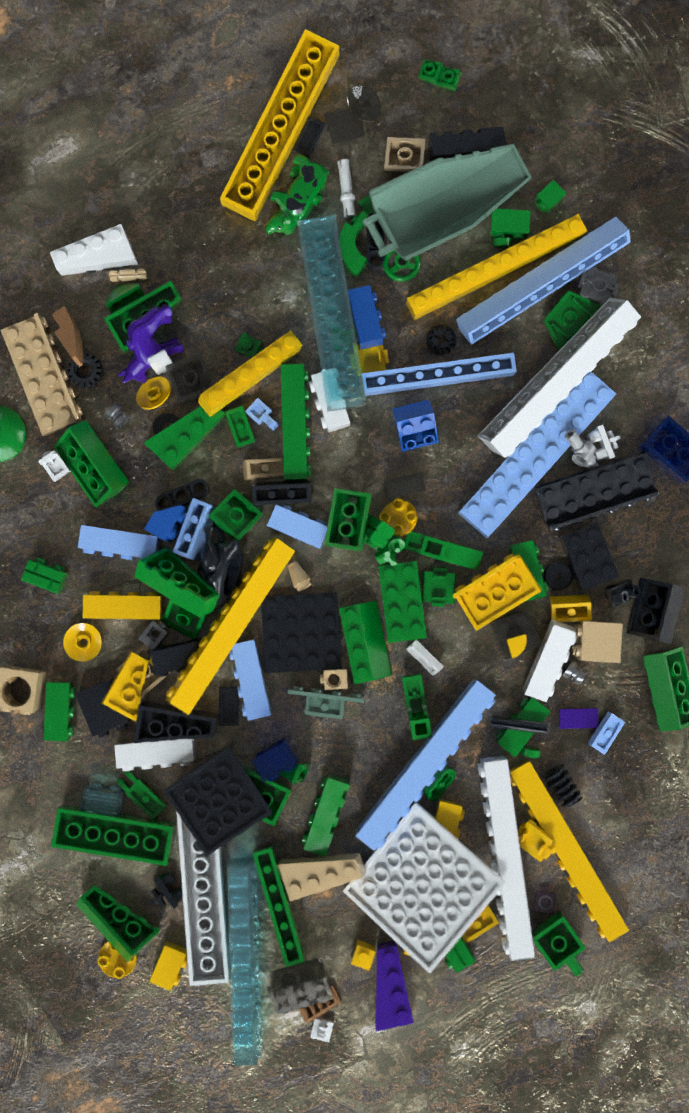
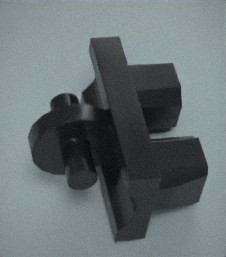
[605,579,640,608]
[151,872,183,909]

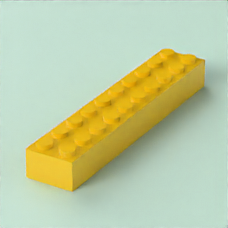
[220,29,340,222]

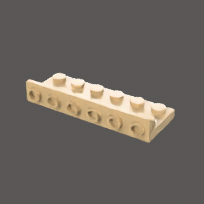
[1,313,83,436]

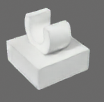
[310,1017,334,1042]

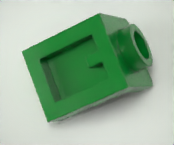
[234,332,265,359]

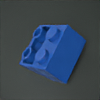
[392,400,439,452]
[145,505,188,543]

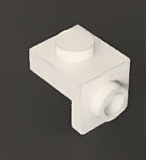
[38,450,71,482]

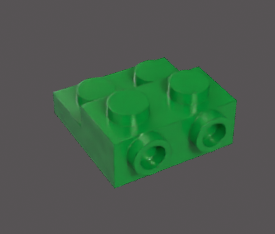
[208,489,263,541]

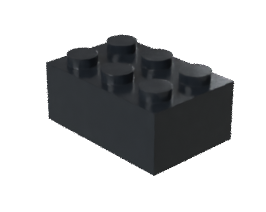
[558,523,619,591]

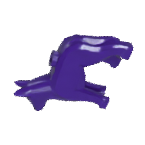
[118,304,184,383]

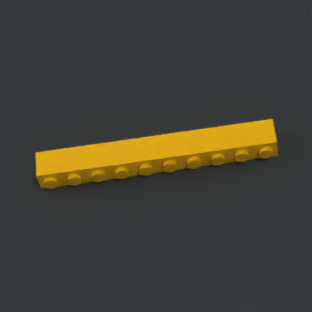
[406,214,587,320]
[165,537,295,715]
[509,759,629,942]

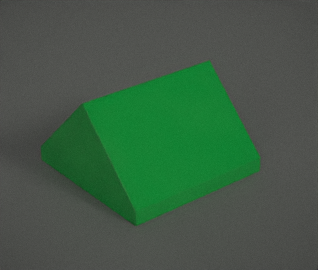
[162,599,209,639]

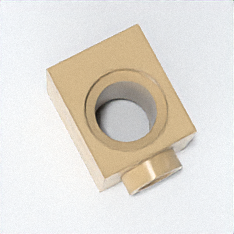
[320,669,348,690]

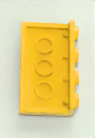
[452,553,542,631]

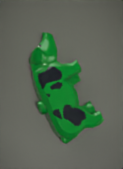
[265,155,329,236]

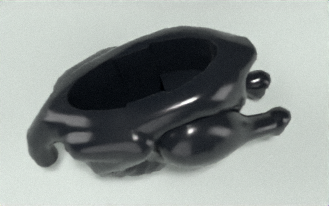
[198,525,243,608]

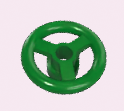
[383,251,421,282]

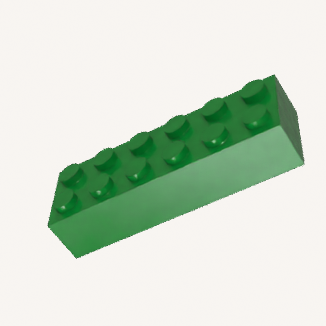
[51,805,176,866]

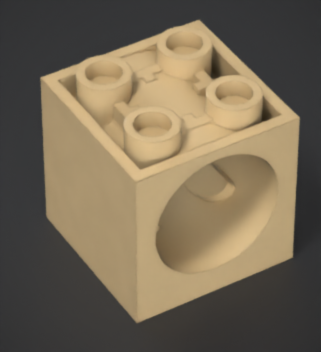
[572,621,623,663]
[0,666,47,715]

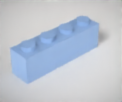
[78,525,160,560]
[229,639,272,720]

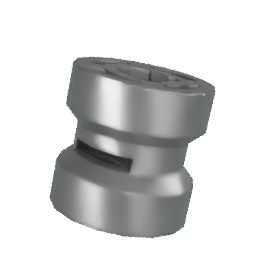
[104,402,131,429]
[561,659,588,685]

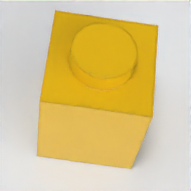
[351,939,376,970]

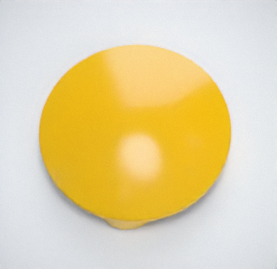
[379,498,418,537]
[98,941,137,979]

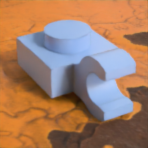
[245,398,279,431]

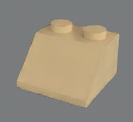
[384,137,426,172]

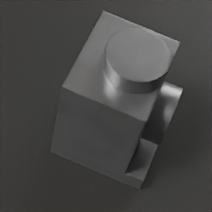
[138,620,169,649]

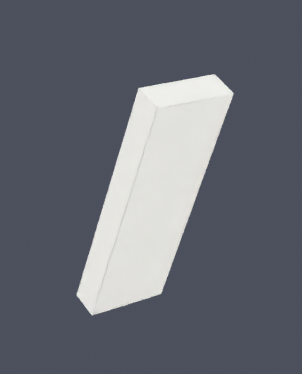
[147,350,175,376]

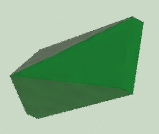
[105,283,145,313]
[279,763,311,784]

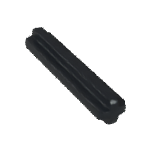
[490,716,548,734]

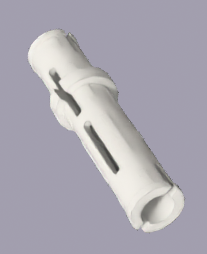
[337,159,356,219]

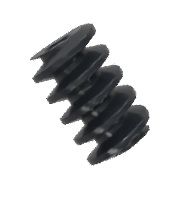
[545,764,583,808]

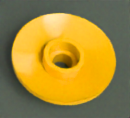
[136,377,171,410]
[63,623,102,662]

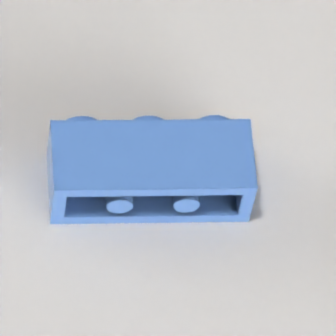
[173,498,216,561]
[267,504,327,549]

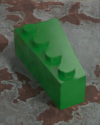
[104,281,182,354]
[144,406,226,471]
[134,547,219,618]
[302,773,350,857]
[76,885,161,963]

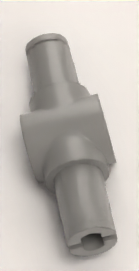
[565,430,599,469]

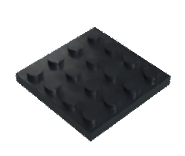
[261,592,342,673]
[163,746,273,857]

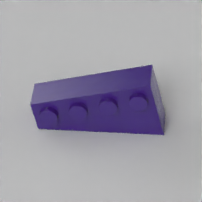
[375,940,414,1032]

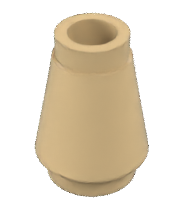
[287,562,311,591]

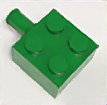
[531,911,586,977]

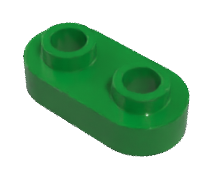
[424,765,456,801]

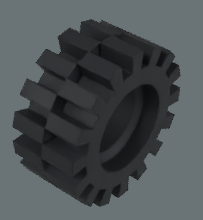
[66,352,103,389]

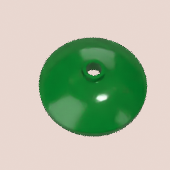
[0,406,27,462]

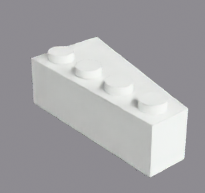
[50,224,138,276]

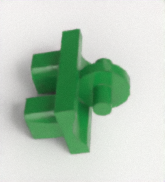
[375,536,405,566]

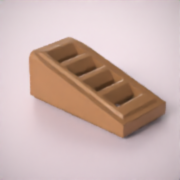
[298,985,341,1024]

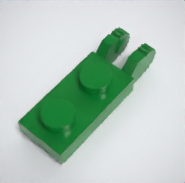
[116,771,167,820]

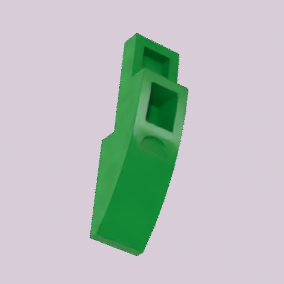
[404,531,484,570]

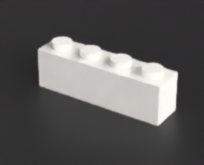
[523,619,577,702]
[114,739,196,771]

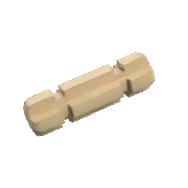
[109,269,147,282]

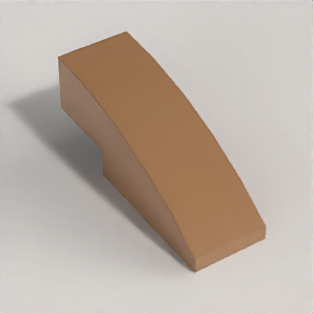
[52,306,83,367]

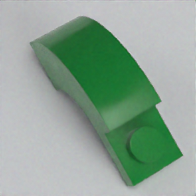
[339,210,369,279]
[402,673,432,740]

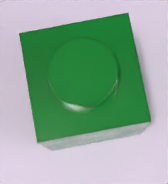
[534,180,566,214]

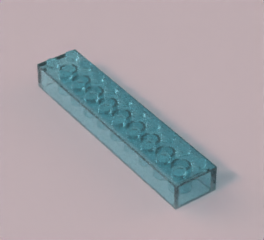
[297,215,366,412]
[227,857,263,1066]

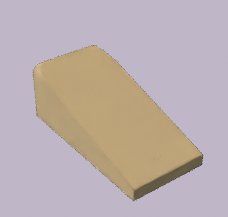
[243,458,284,480]

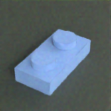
[587,711,625,755]

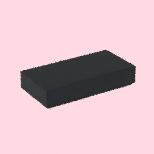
[293,116,326,159]
[219,687,239,726]

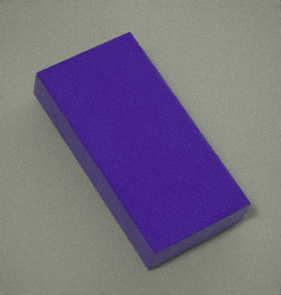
[559,708,599,729]

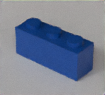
[348,285,386,350]

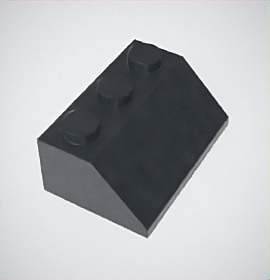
[627,578,685,644]

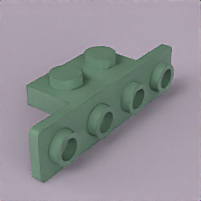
[287,686,365,719]

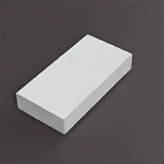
[406,640,444,676]

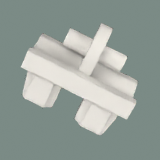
[586,425,621,461]

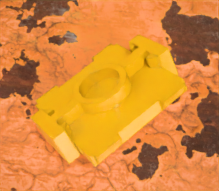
[349,344,389,378]
[517,819,556,862]

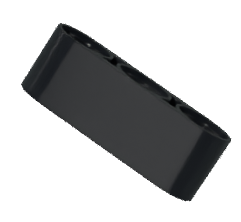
[366,212,384,272]
[155,479,210,511]

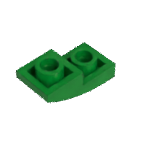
[418,59,462,91]

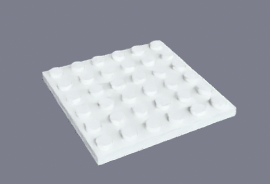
[343,803,506,974]

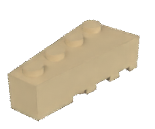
[277,853,366,901]

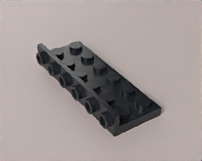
[535,451,659,531]

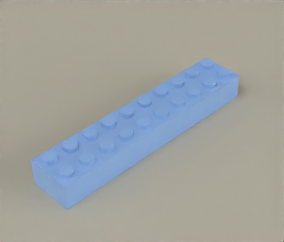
[458,372,616,538]
[355,678,496,851]

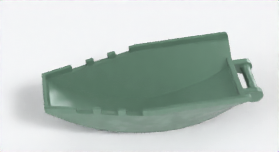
[362,144,532,261]

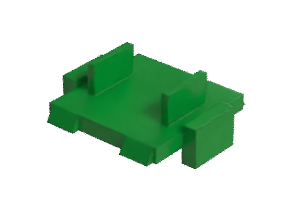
[421,568,457,607]

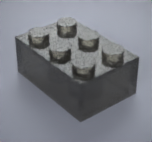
[265,957,334,1015]

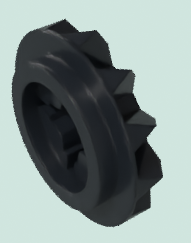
[426,324,457,355]

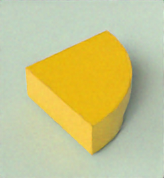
[506,634,527,659]

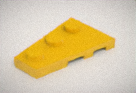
[101,651,149,722]

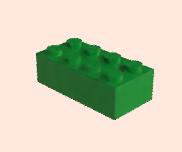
[378,561,427,643]

